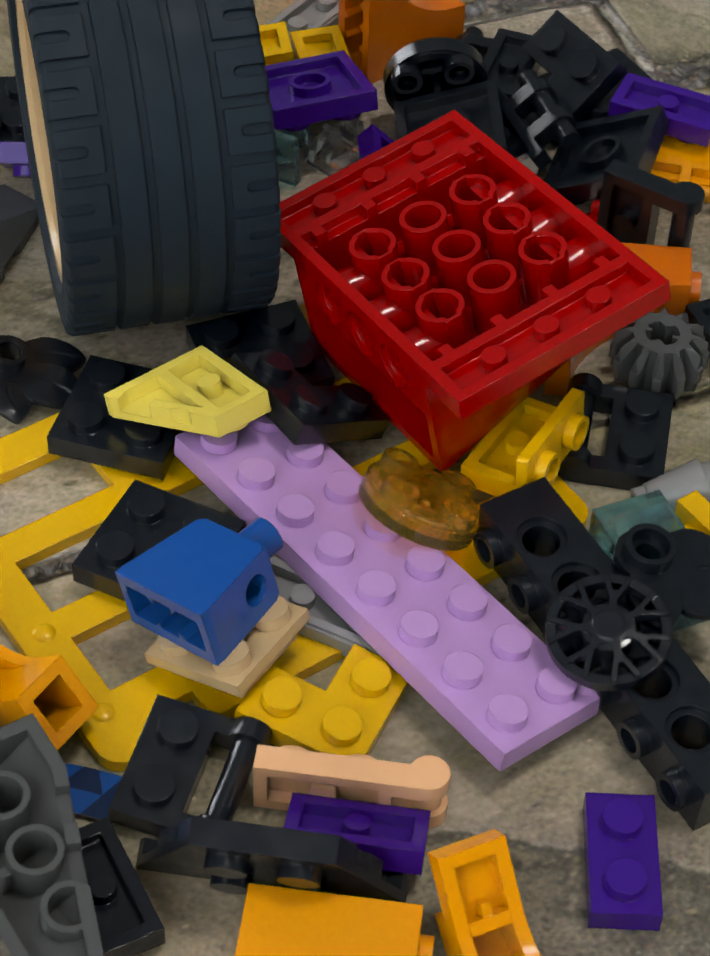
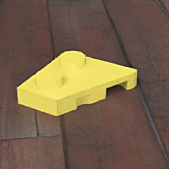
[104,345,272,438]

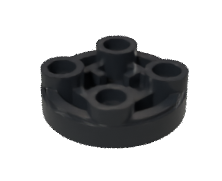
[383,37,488,110]

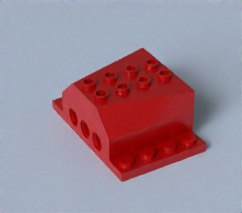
[280,110,671,474]

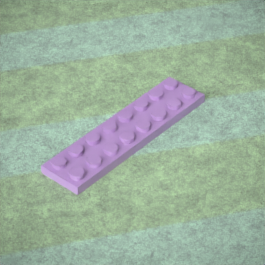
[174,414,600,772]

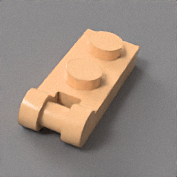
[253,744,451,829]

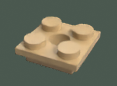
[144,596,311,698]

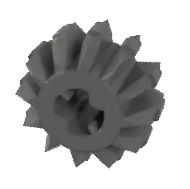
[609,306,710,401]

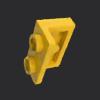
[461,387,589,497]

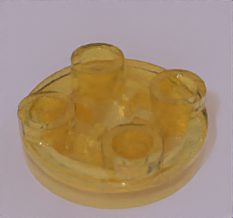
[358,447,480,551]

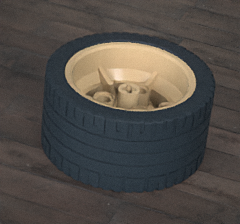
[7,0,281,336]

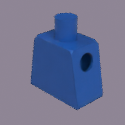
[115,517,283,666]

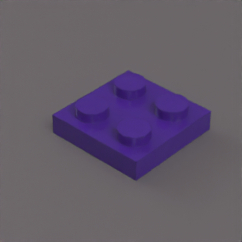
[265,50,378,132]

